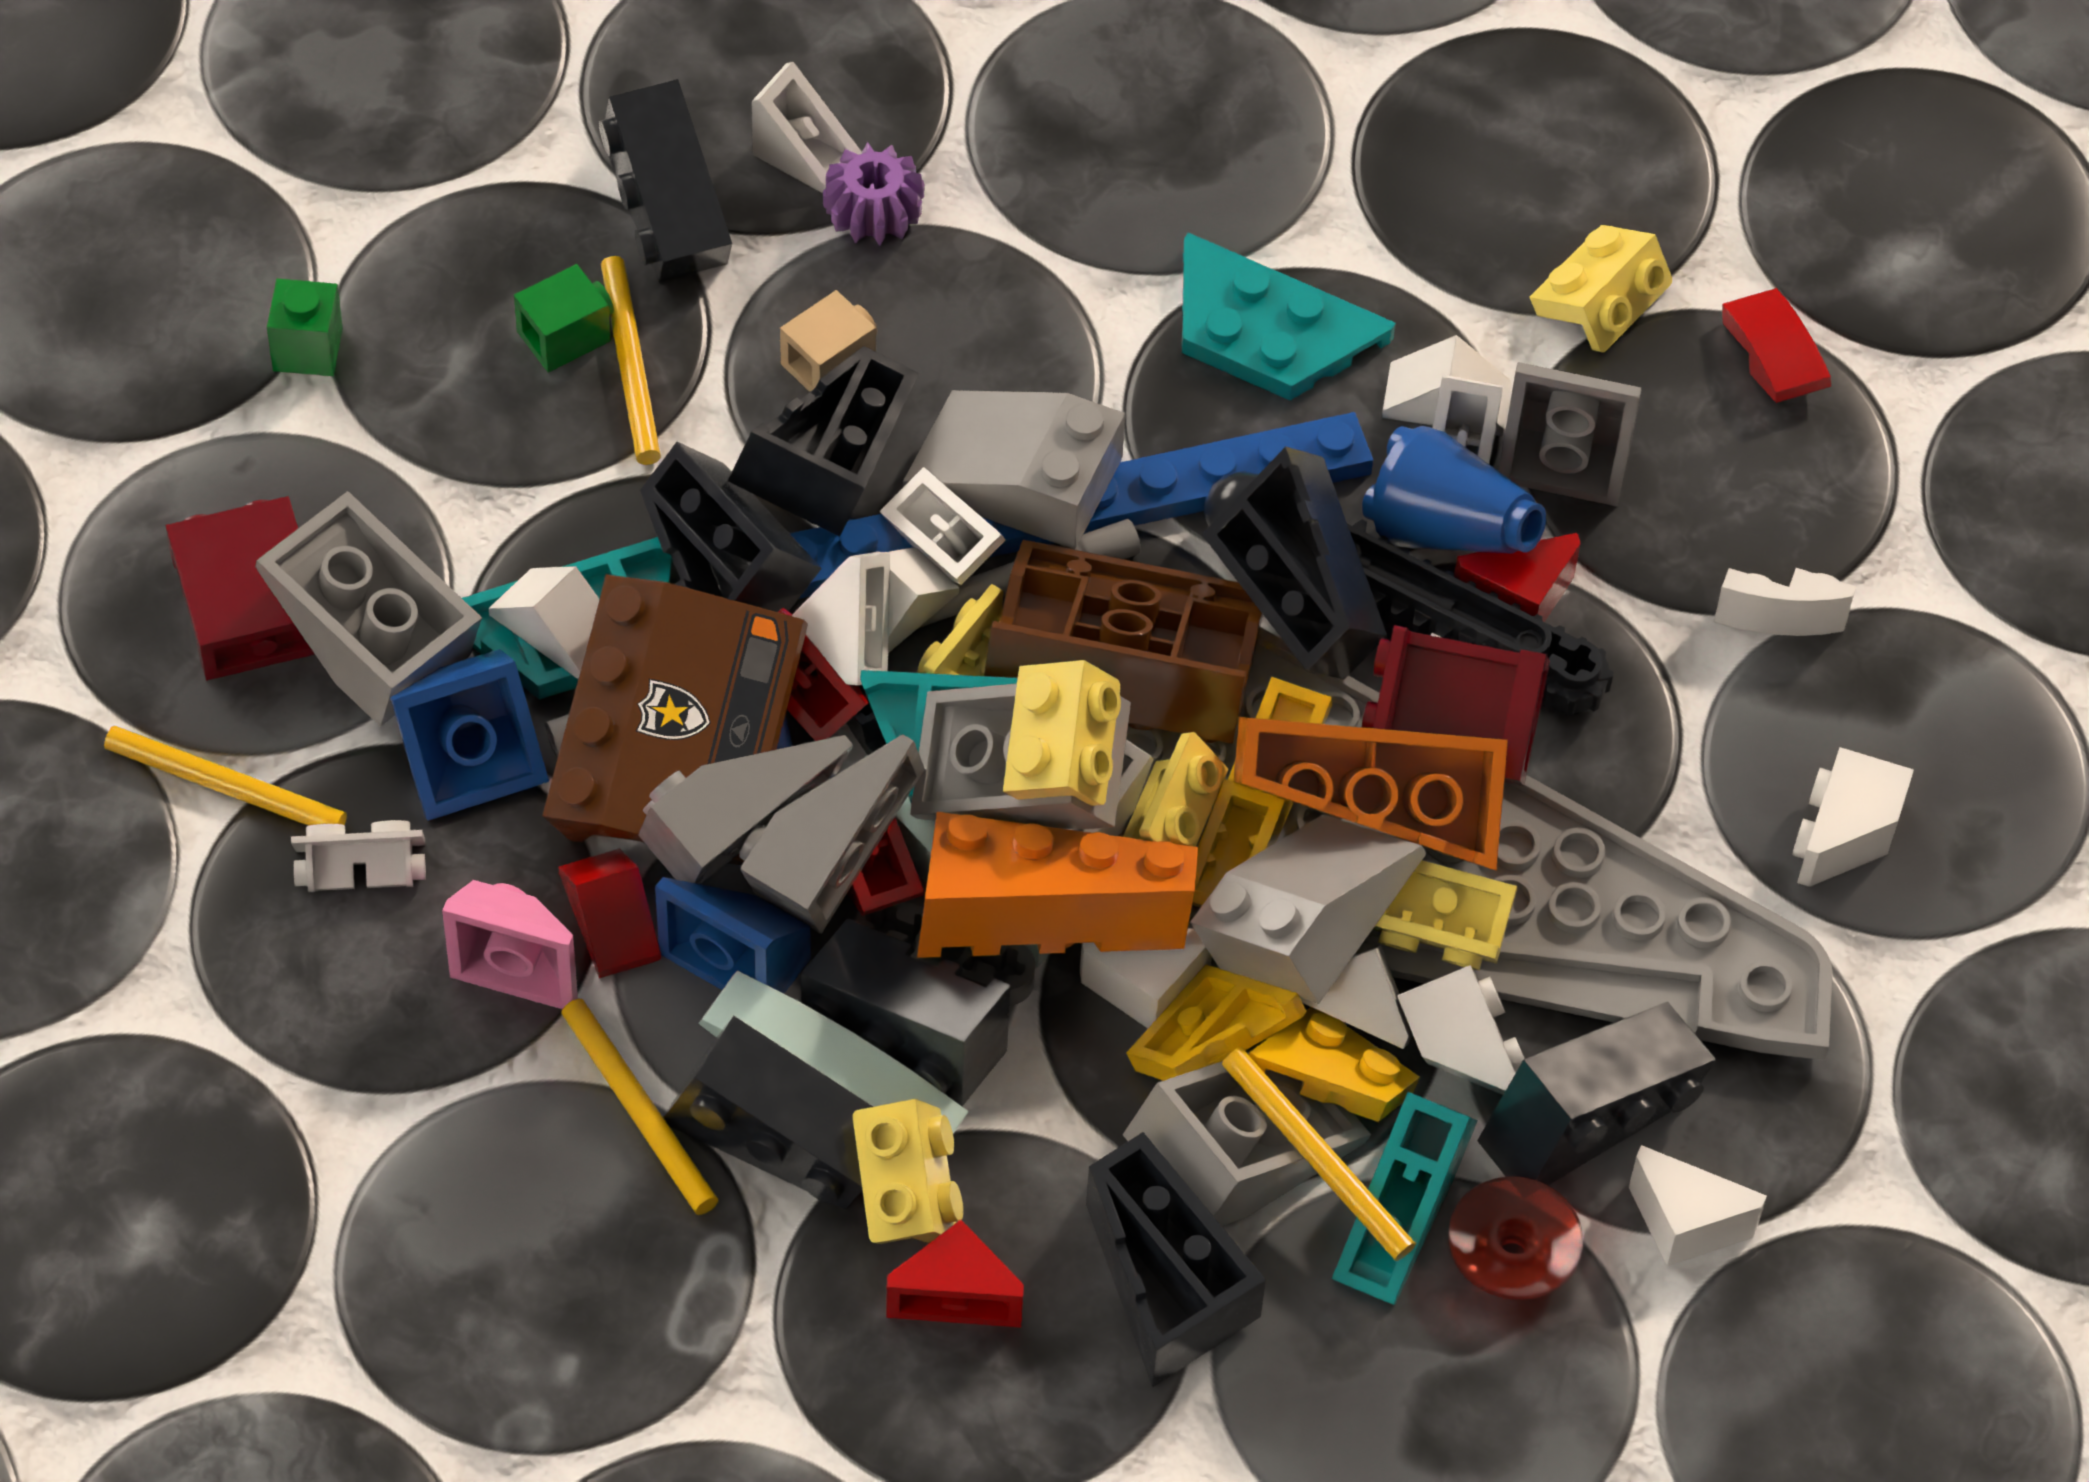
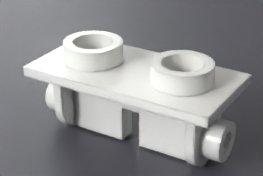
[291,820,426,892]

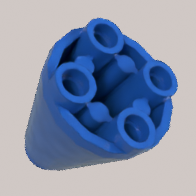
[1362,426,1546,554]

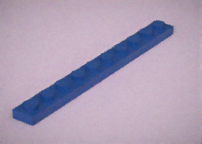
[790,412,1373,599]

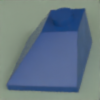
[390,649,549,821]
[655,877,811,994]

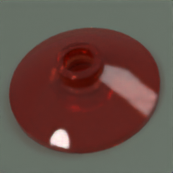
[1448,1176,1583,1300]

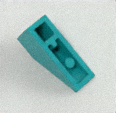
[1332,1092,1478,1305]

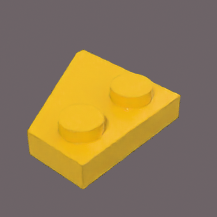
[1126,964,1307,1081]
[1249,1007,1420,1122]

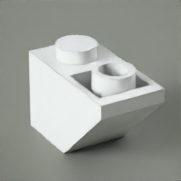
[1792,747,1914,887]
[1397,965,1525,1095]

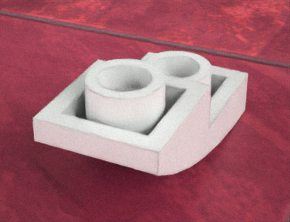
[1714,568,1856,636]

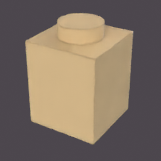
[780,290,877,392]

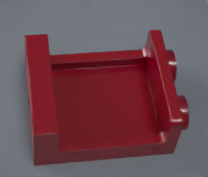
[165,496,315,681]
[1361,625,1550,787]

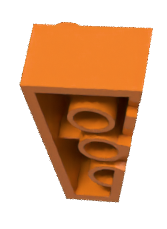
[1234,717,1508,871]
[917,812,1198,958]

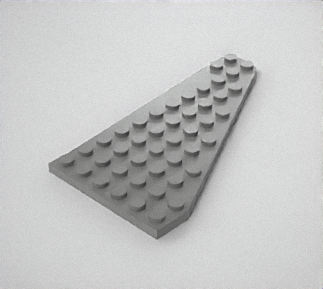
[1118,627,1833,1060]

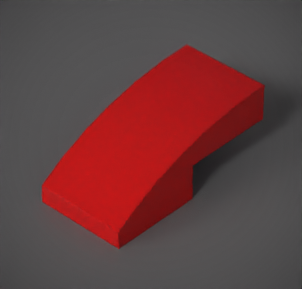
[1722,288,1831,403]

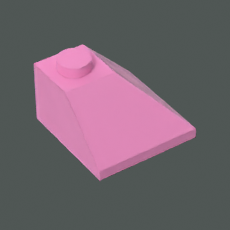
[442,880,578,1009]

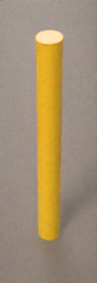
[601,256,661,465]
[104,725,347,826]
[561,998,718,1215]
[1222,1047,1416,1261]

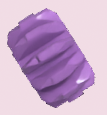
[823,142,925,246]

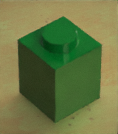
[514,264,614,373]
[267,278,343,377]

